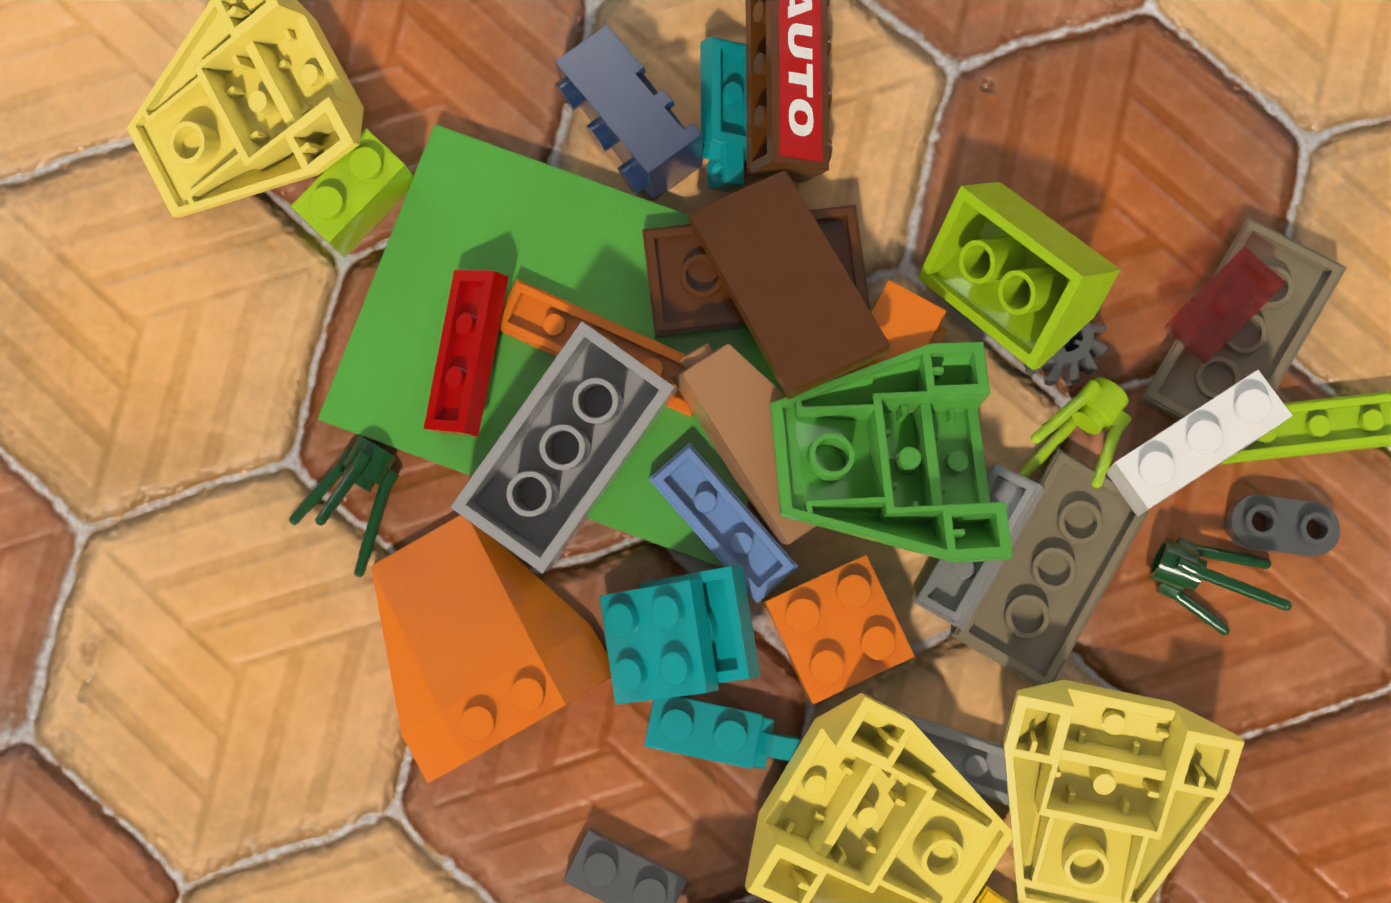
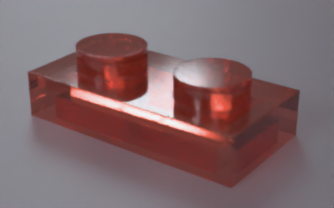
[1164,246,1287,364]

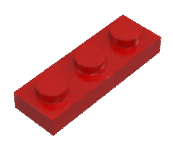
[423,270,509,437]

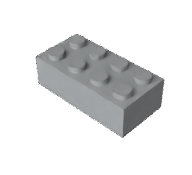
[450,321,679,574]

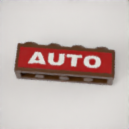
[745,0,833,183]

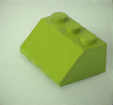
[917,182,1121,370]

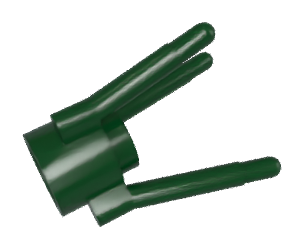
[289,436,399,577]
[1149,537,1292,635]

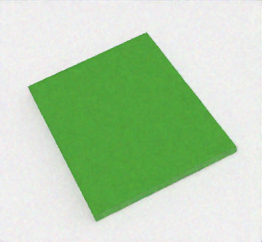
[318,124,785,568]

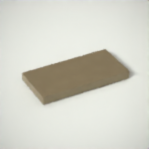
[1140,217,1347,453]
[950,449,1150,686]

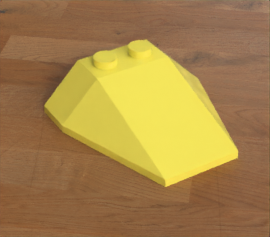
[127,0,364,218]
[1003,680,1244,903]
[745,693,1012,903]

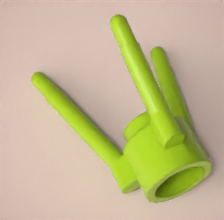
[1018,377,1132,488]

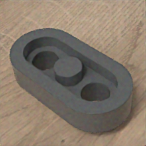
[1224,494,1340,557]

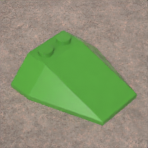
[769,342,1013,563]

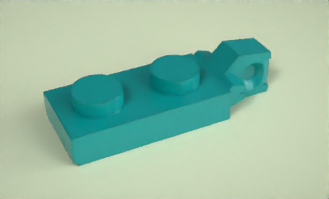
[700,36,746,192]
[644,696,800,769]

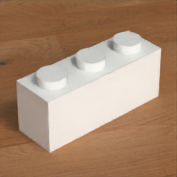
[1107,370,1293,517]

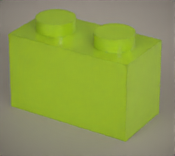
[290,128,414,258]

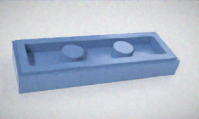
[649,443,798,603]

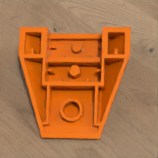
[371,515,611,783]

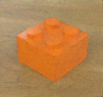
[762,554,915,704]

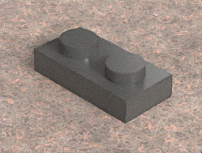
[564,828,687,903]

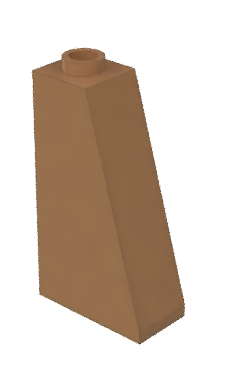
[671,342,816,545]

